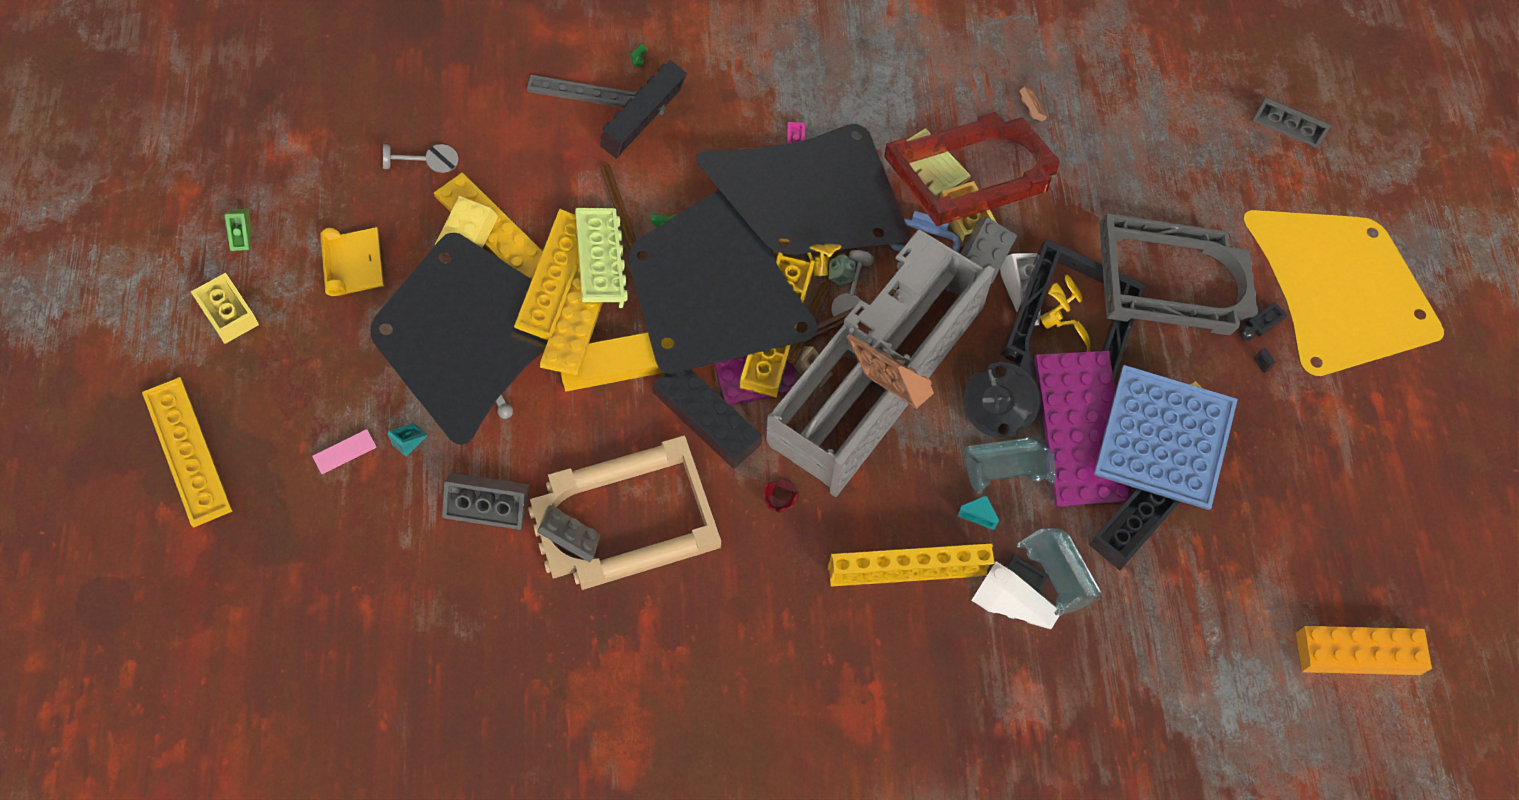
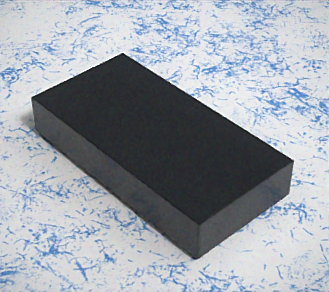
[1007,555,1049,593]

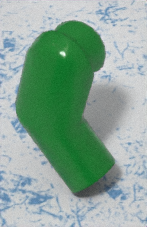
[631,44,647,67]
[650,213,676,227]

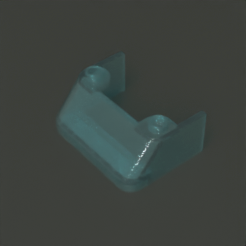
[963,438,1055,494]
[1017,528,1102,615]

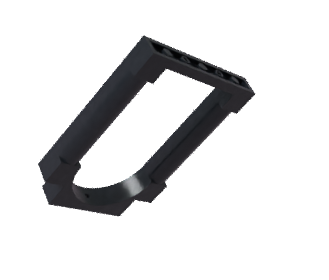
[1000,239,1145,384]

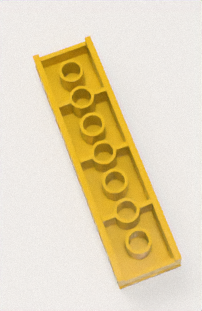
[740,252,815,398]
[561,333,674,392]
[828,544,994,586]

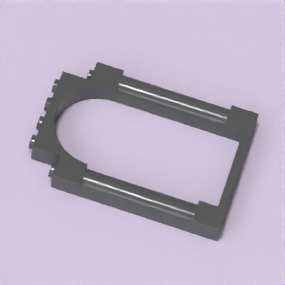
[1099,214,1258,335]

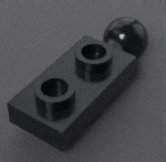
[1240,303,1288,341]

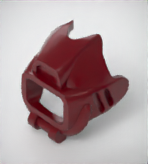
[763,478,799,513]

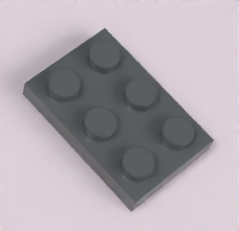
[537,505,600,562]

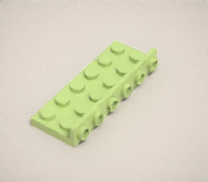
[575,208,627,308]

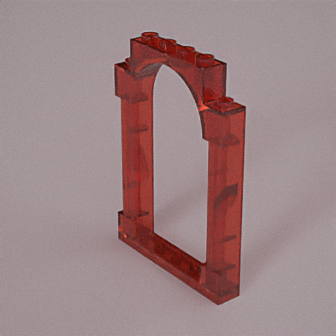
[884,112,1060,226]

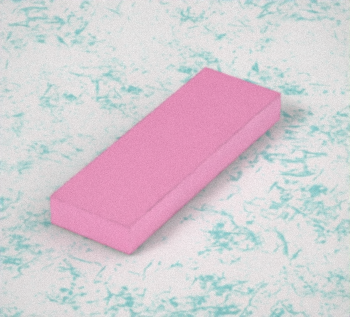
[312,429,377,474]

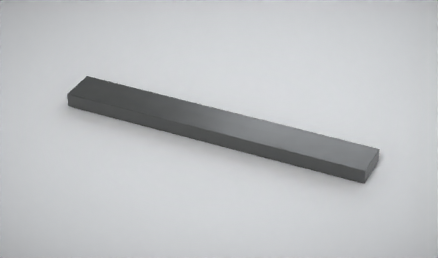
[527,75,666,115]

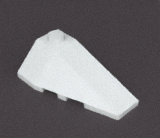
[1000,253,1040,326]
[971,562,1061,629]

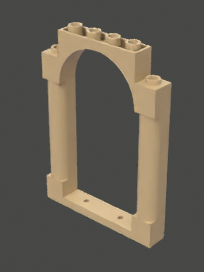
[528,436,721,590]

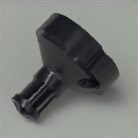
[964,362,1041,438]

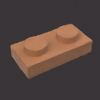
[1019,87,1047,121]

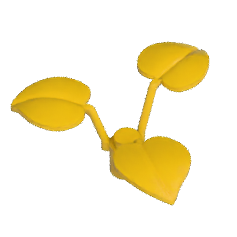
[778,238,841,276]
[1040,274,1091,352]

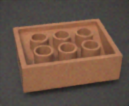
[847,334,934,409]

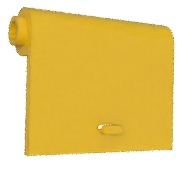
[320,227,384,296]

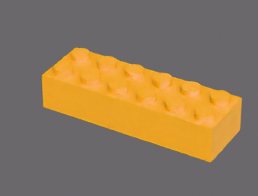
[1296,626,1432,675]

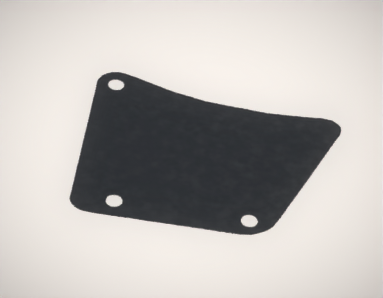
[696,124,910,254]
[629,190,818,374]
[370,233,548,445]

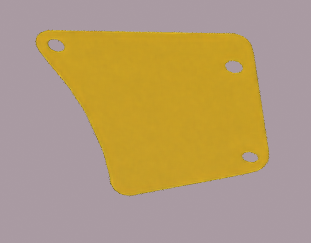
[1244,210,1444,376]

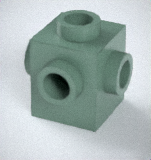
[829,254,856,286]

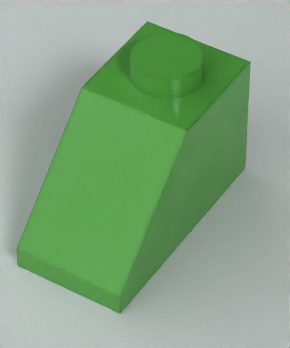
[225,209,251,251]

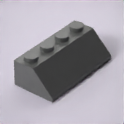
[1253,96,1331,148]
[442,473,529,530]

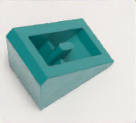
[387,423,427,457]
[957,496,999,530]

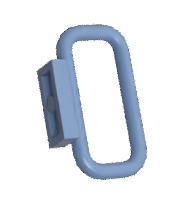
[889,211,961,255]

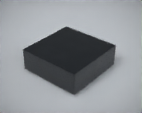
[1254,347,1276,373]

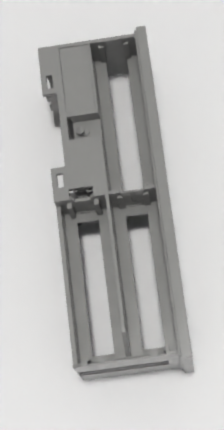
[766,229,995,497]

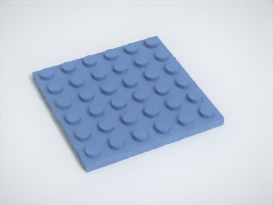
[1094,365,1238,510]

